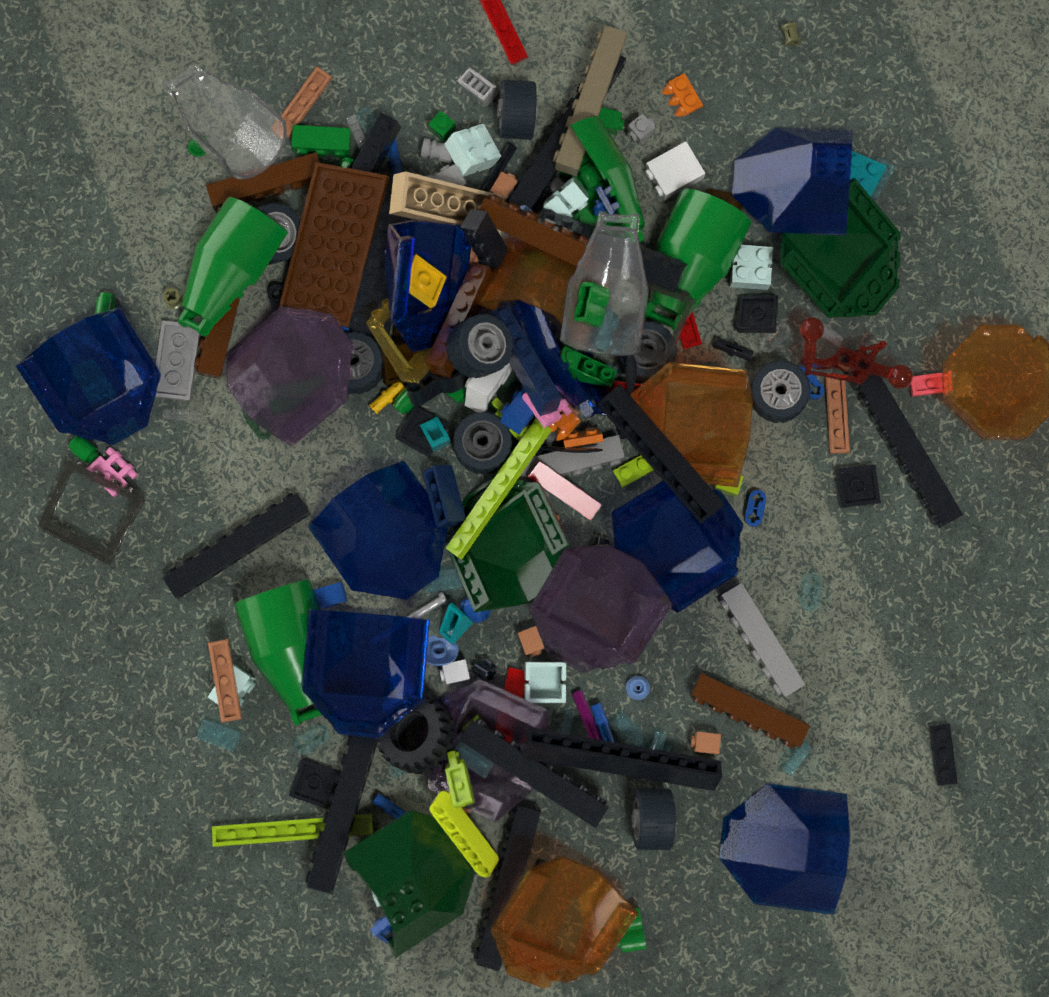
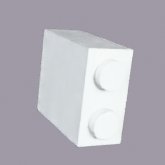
[644,141,705,200]

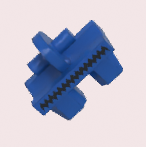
[593,186,621,222]

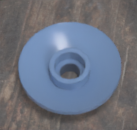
[419,635,459,666]

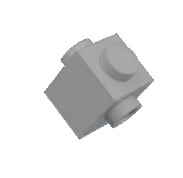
[627,113,655,146]

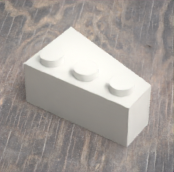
[465,363,513,413]

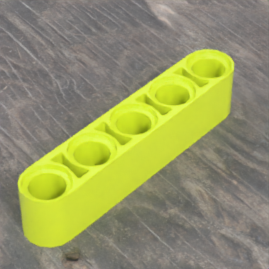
[430,791,499,877]

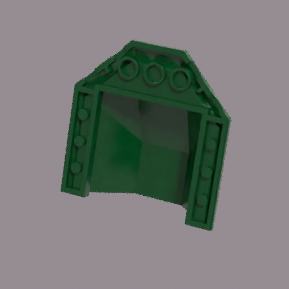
[780,178,901,318]
[448,476,570,612]
[342,810,475,958]

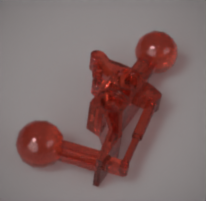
[799,317,913,389]

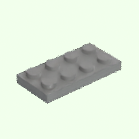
[151,320,200,402]

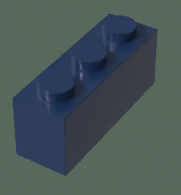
[422,465,466,528]

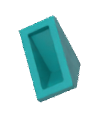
[420,417,451,452]
[439,603,473,644]

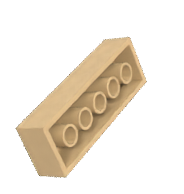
[389,172,505,234]

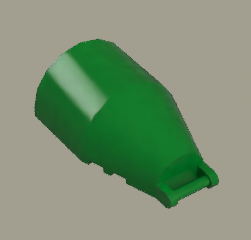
[559,116,645,244]
[643,188,752,332]
[178,197,288,336]
[234,579,333,726]

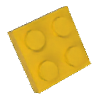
[400,254,447,308]

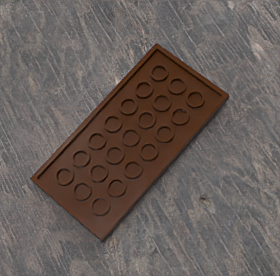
[278,162,389,328]

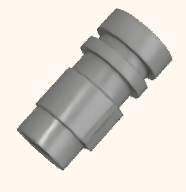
[421,138,454,163]

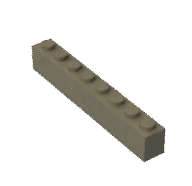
[553,25,627,176]

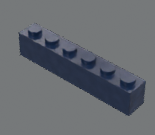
[490,306,562,416]

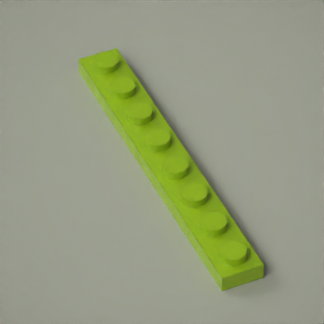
[446,419,552,560]
[212,814,374,847]

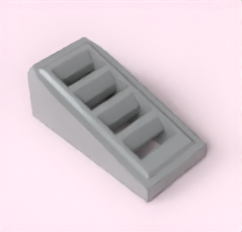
[457,67,499,106]

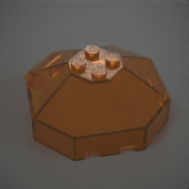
[942,325,1049,441]

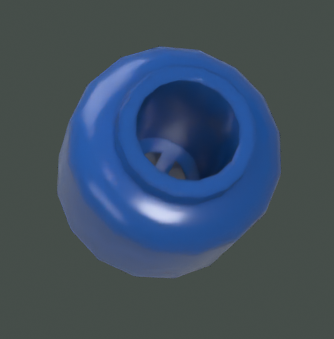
[460,598,491,623]

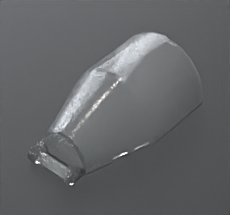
[162,63,287,179]
[560,211,649,356]

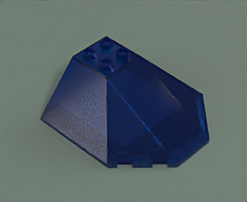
[732,128,853,236]
[385,220,471,352]
[15,307,161,445]
[308,461,448,600]
[611,481,743,613]
[302,609,430,738]
[719,783,850,915]

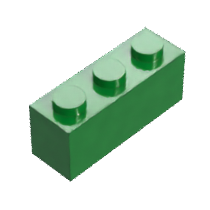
[291,125,352,158]

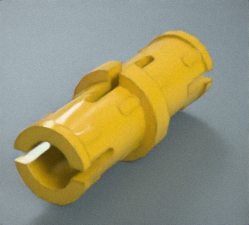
[369,382,405,414]

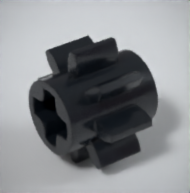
[473,658,497,685]

